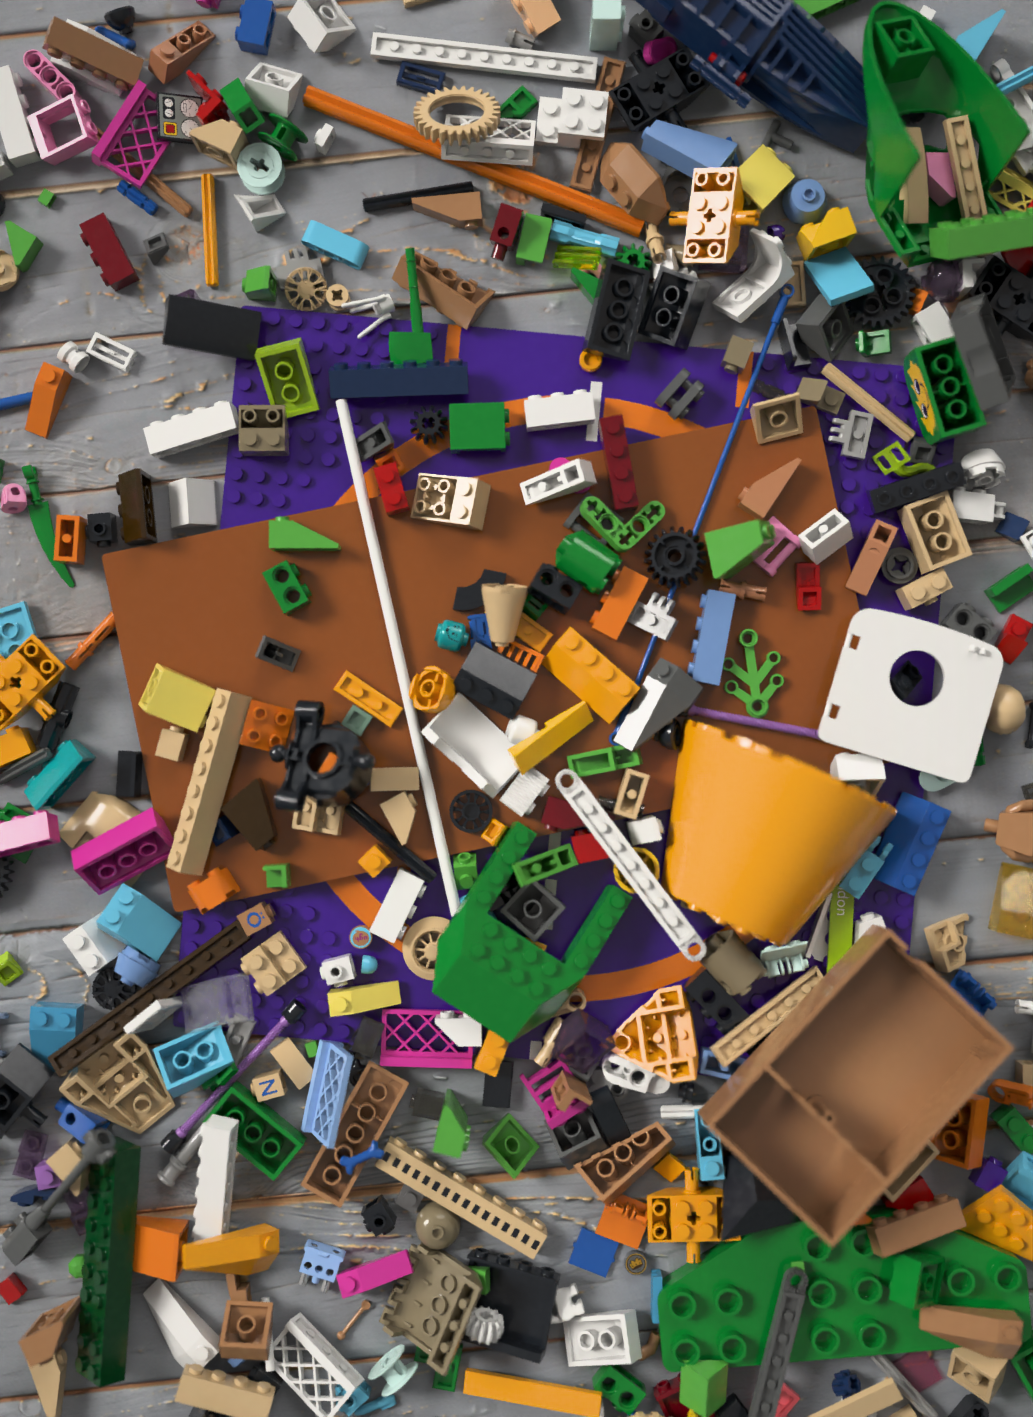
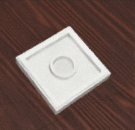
[123,996,185,1035]

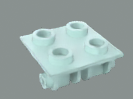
[760,940,809,978]

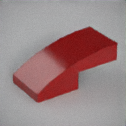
[795,562,822,611]

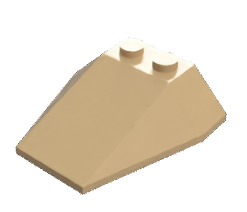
[59,1031,175,1134]

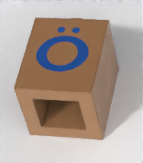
[237,901,276,937]

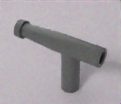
[761,119,794,150]

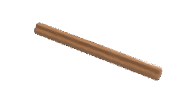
[95,125,193,217]

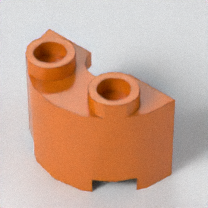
[187,867,241,915]

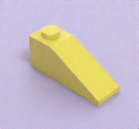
[327,980,401,1017]

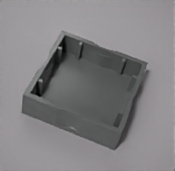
[949,292,1016,411]

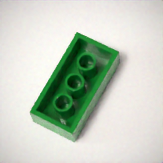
[202,1080,307,1181]

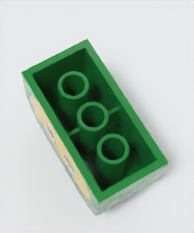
[904,336,987,445]

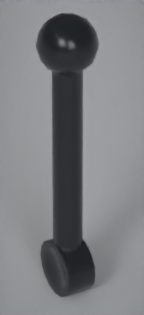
[1025,701,1033,749]

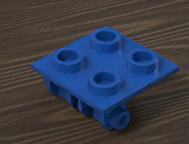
[949,969,997,1017]

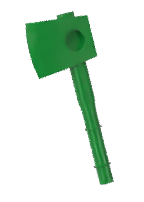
[389,248,433,364]

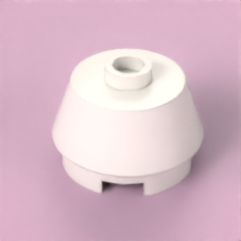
[961,448,1006,491]

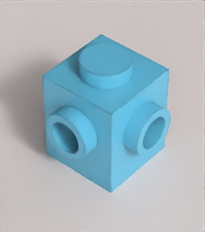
[335,1380,371,1416]

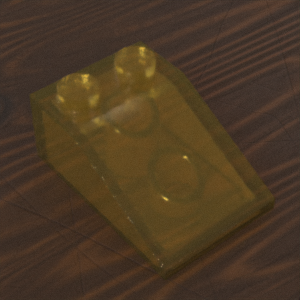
[988,862,1033,939]

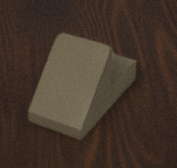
[796,377,845,416]

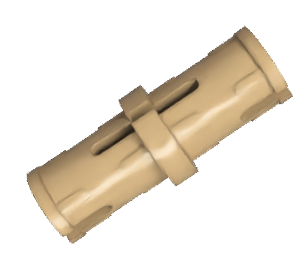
[643,222,667,264]

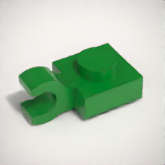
[201,1063,239,1091]

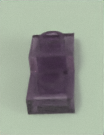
[12,1129,48,1181]

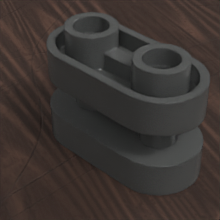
[654,367,705,420]

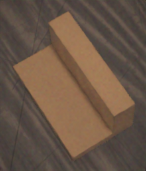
[550,1070,593,1112]

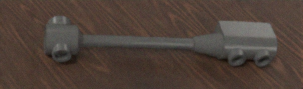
[2,1128,117,1266]

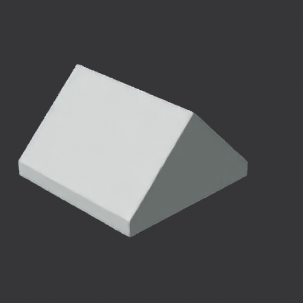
[168,478,217,529]

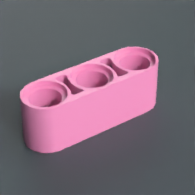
[23,49,82,101]

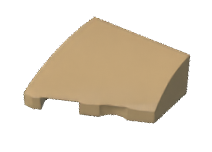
[923,913,969,973]

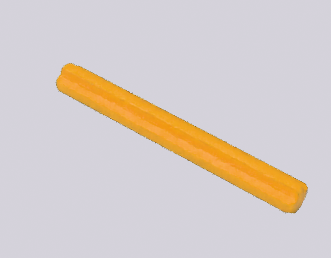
[201,174,219,287]

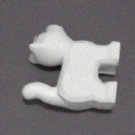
[551,1282,585,1324]

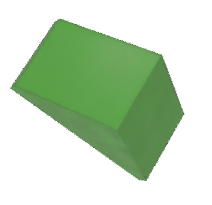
[5,220,44,272]

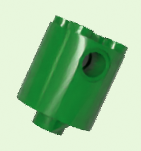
[556,530,622,595]

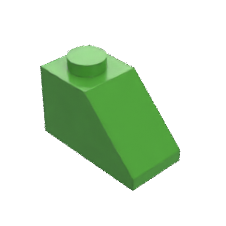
[242,265,277,302]

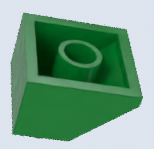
[889,1250,945,1310]

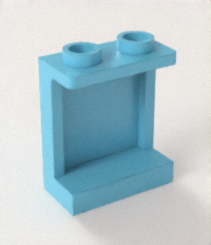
[1002,1151,1033,1210]

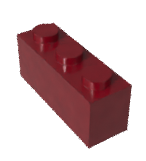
[79,212,140,292]

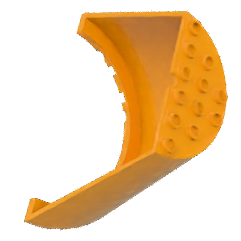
[661,719,897,947]

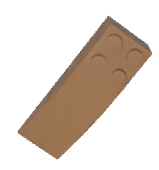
[300,1060,410,1208]

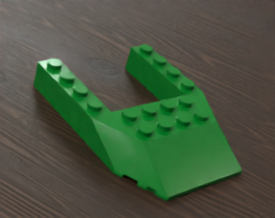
[432,821,633,1043]

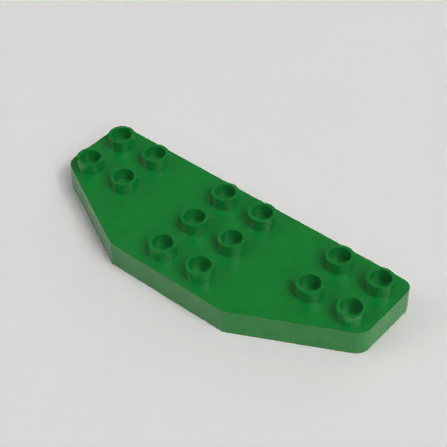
[657,1205,1032,1372]

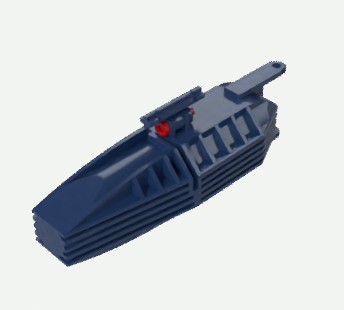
[635,0,868,153]

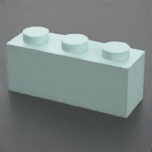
[589,0,626,51]

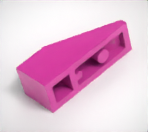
[336,1249,414,1299]

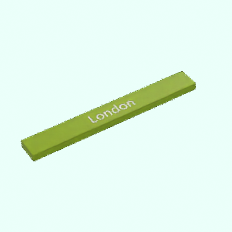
[826,874,854,974]

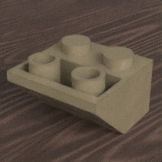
[239,405,289,456]

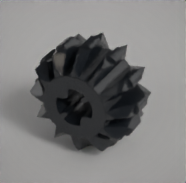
[410,405,448,445]

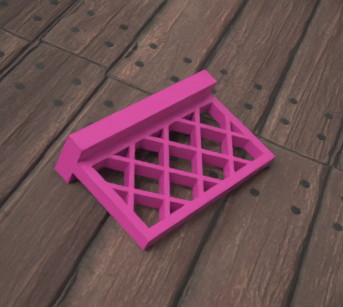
[91,80,171,189]
[380,1008,473,1069]

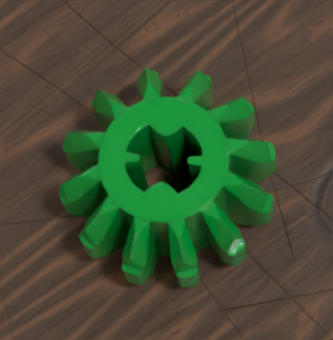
[615,243,652,271]

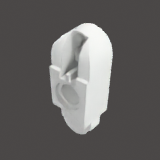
[601,1051,670,1095]

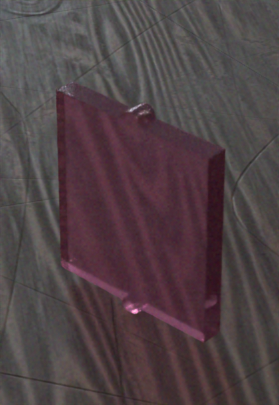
[892,1351,942,1393]

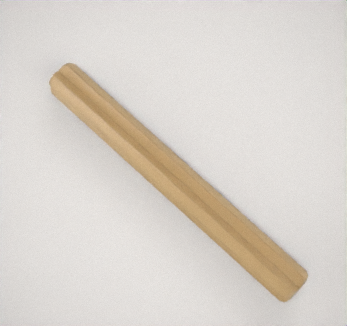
[821,363,915,442]

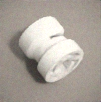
[57,341,90,374]

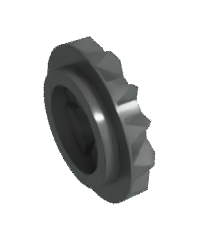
[881,547,918,584]

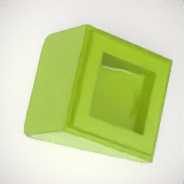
[0,951,23,986]

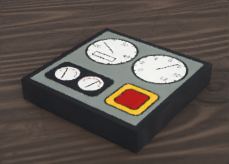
[155,92,203,144]

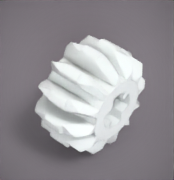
[465,1305,504,1345]

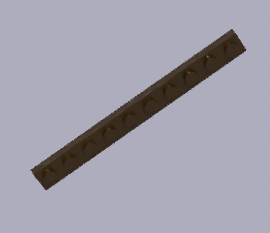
[47,919,252,1077]

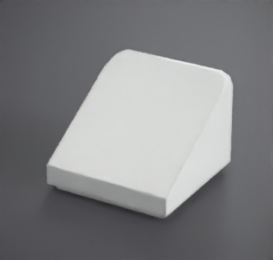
[651,248,679,279]

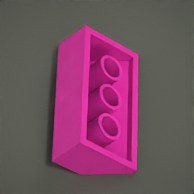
[71,807,174,895]

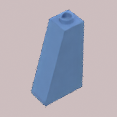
[641,119,738,178]

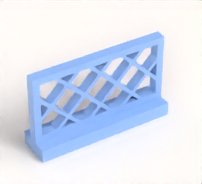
[301,1039,353,1149]

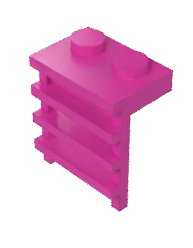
[519,1051,590,1130]

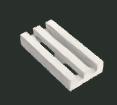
[86,332,138,373]

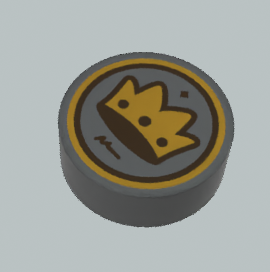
[624,1250,648,1275]

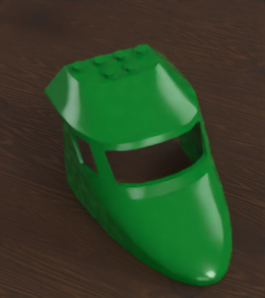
[862,1,1030,268]

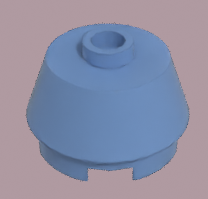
[782,179,827,224]
[114,945,161,988]

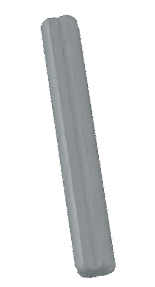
[870,1355,938,1417]

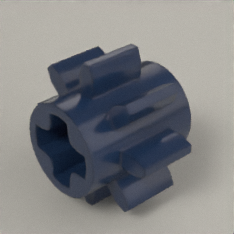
[832,1369,861,1399]

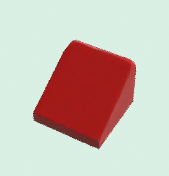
[0,1272,28,1305]

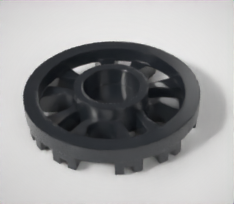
[450,790,493,833]
[92,967,136,1010]

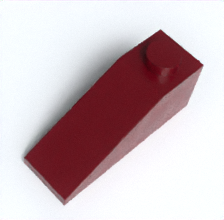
[541,795,616,832]

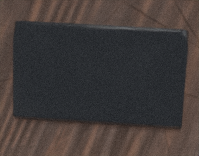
[482,1060,514,1108]

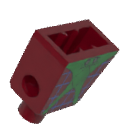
[490,202,525,262]

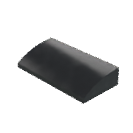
[582,258,651,361]
[162,294,262,361]

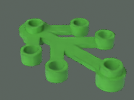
[722,629,784,718]

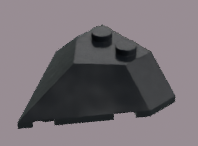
[720,1150,800,1242]

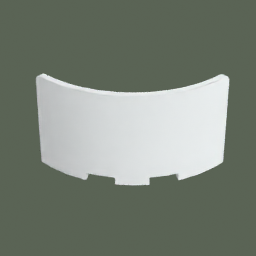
[421,692,519,799]

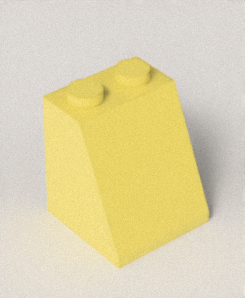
[739,144,795,219]
[138,663,216,733]

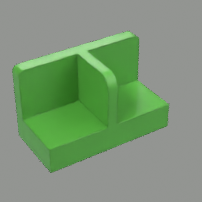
[516,213,552,266]

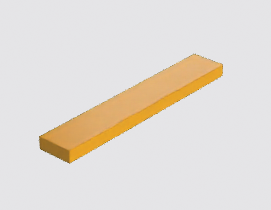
[463,1367,602,1417]

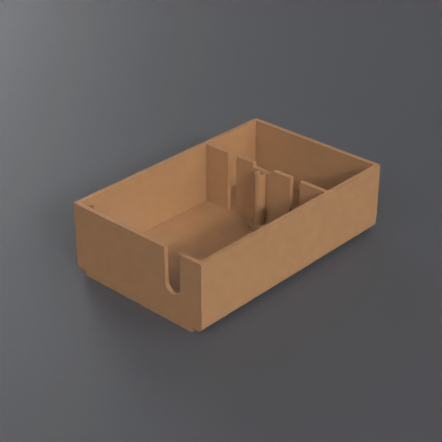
[697,924,1015,1247]

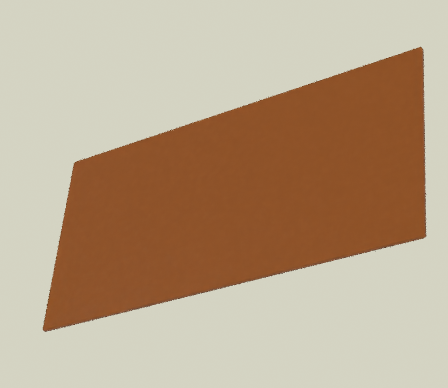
[102,406,889,912]

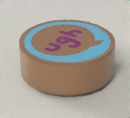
[349,925,373,949]

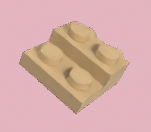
[240,930,307,996]

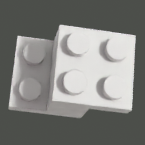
[535,87,609,149]

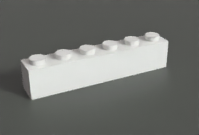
[192,1114,239,1242]

